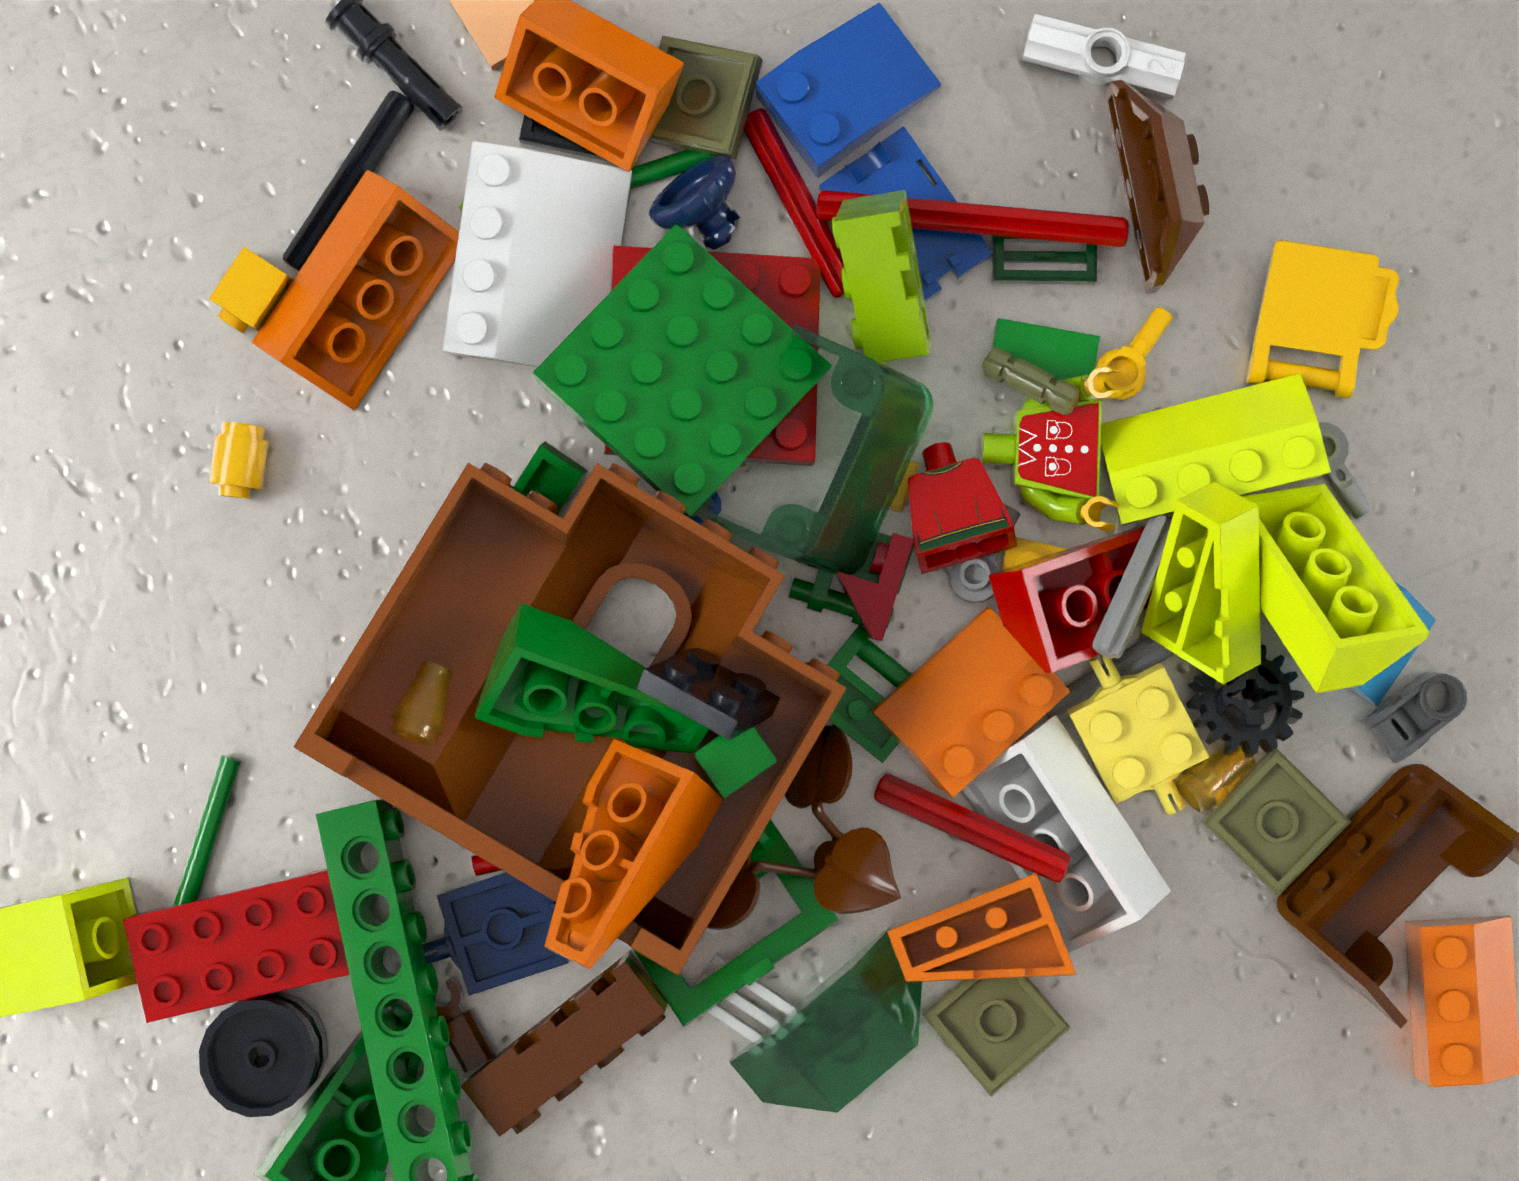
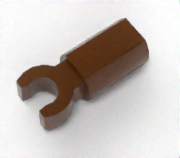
[435,977,495,1073]

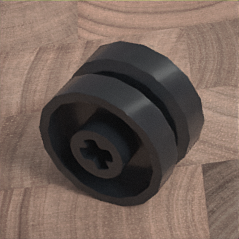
[199,991,328,1117]

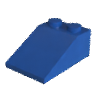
[756,2,941,178]

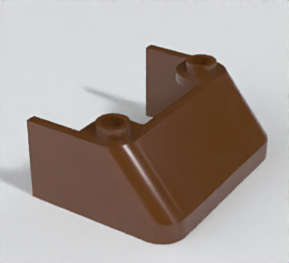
[1277,764,1519,1029]

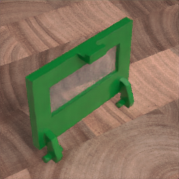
[633,818,839,1027]

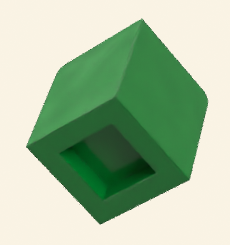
[695,727,777,799]

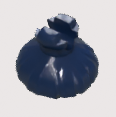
[649,155,740,250]

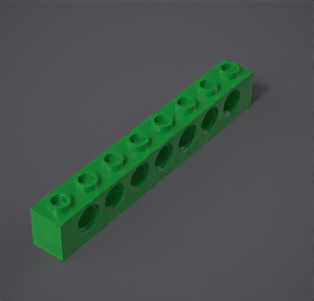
[316,799,481,1181]

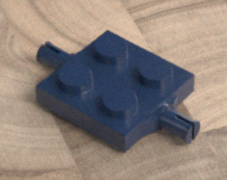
[423,872,570,996]

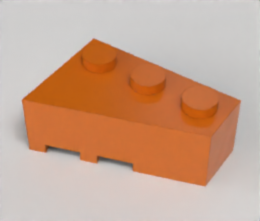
[887,873,1077,982]

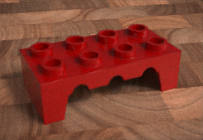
[123,868,350,1023]

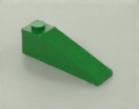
[474,603,709,753]
[254,1003,421,1181]

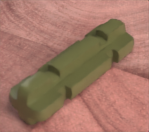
[982,348,1080,415]

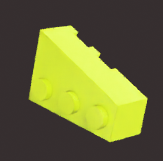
[1141,482,1261,685]

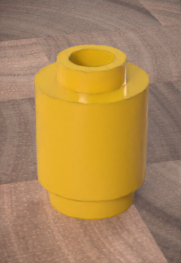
[209,422,268,499]

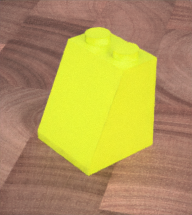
[0,877,137,1018]

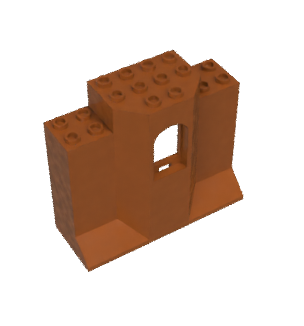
[294,462,847,976]

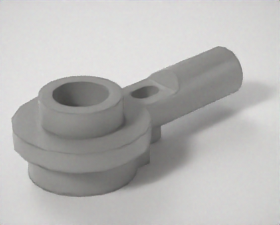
[1318,422,1373,519]
[949,505,1020,603]

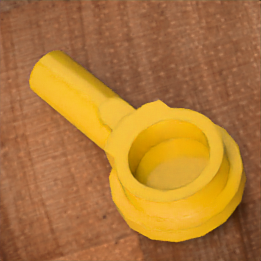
[1095,307,1173,401]

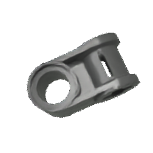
[1361,672,1467,763]

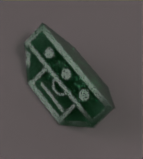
[729,927,922,1113]

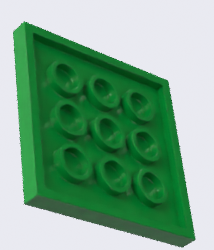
[532,224,832,519]

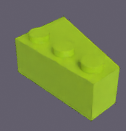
[832,190,932,364]

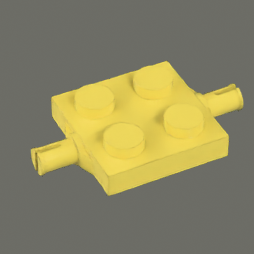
[1067,654,1209,815]

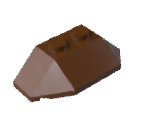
[1104,80,1209,294]

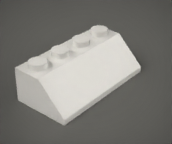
[962,715,1171,953]

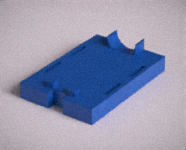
[818,126,993,302]

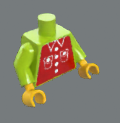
[981,367,1123,532]

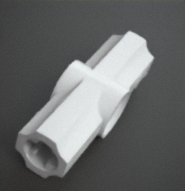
[1022,14,1186,99]

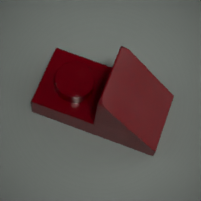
[835,533,914,641]

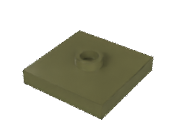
[648,35,763,160]
[1200,748,1351,896]
[923,977,1071,1097]

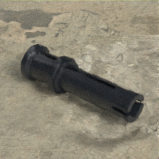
[324,0,463,131]

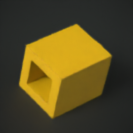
[209,246,293,334]

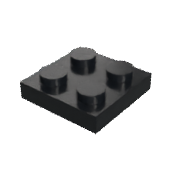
[636,648,780,740]

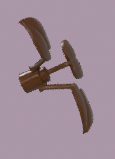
[707,724,901,930]

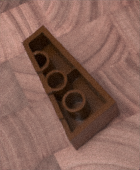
[461,950,668,1137]

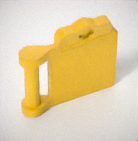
[1246,239,1399,399]

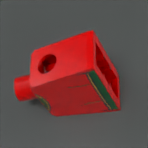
[908,442,1017,574]

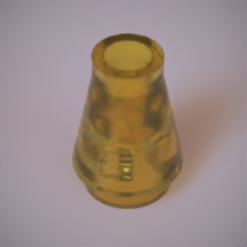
[391,661,452,746]
[1176,746,1255,814]

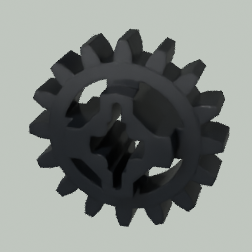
[1186,644,1304,758]

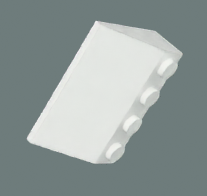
[442,141,632,367]

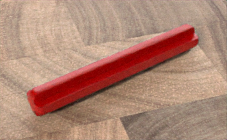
[744,108,845,298]
[874,774,1071,883]

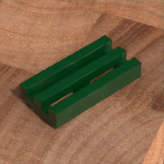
[991,236,1097,284]

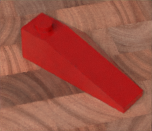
[988,516,1173,673]

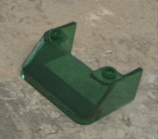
[709,325,933,576]

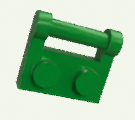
[827,625,912,763]

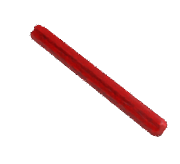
[816,190,1129,247]

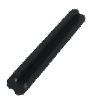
[283,90,414,271]

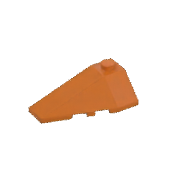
[545,739,723,970]

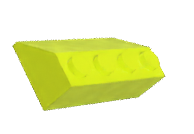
[1101,373,1331,526]
[1242,484,1430,693]

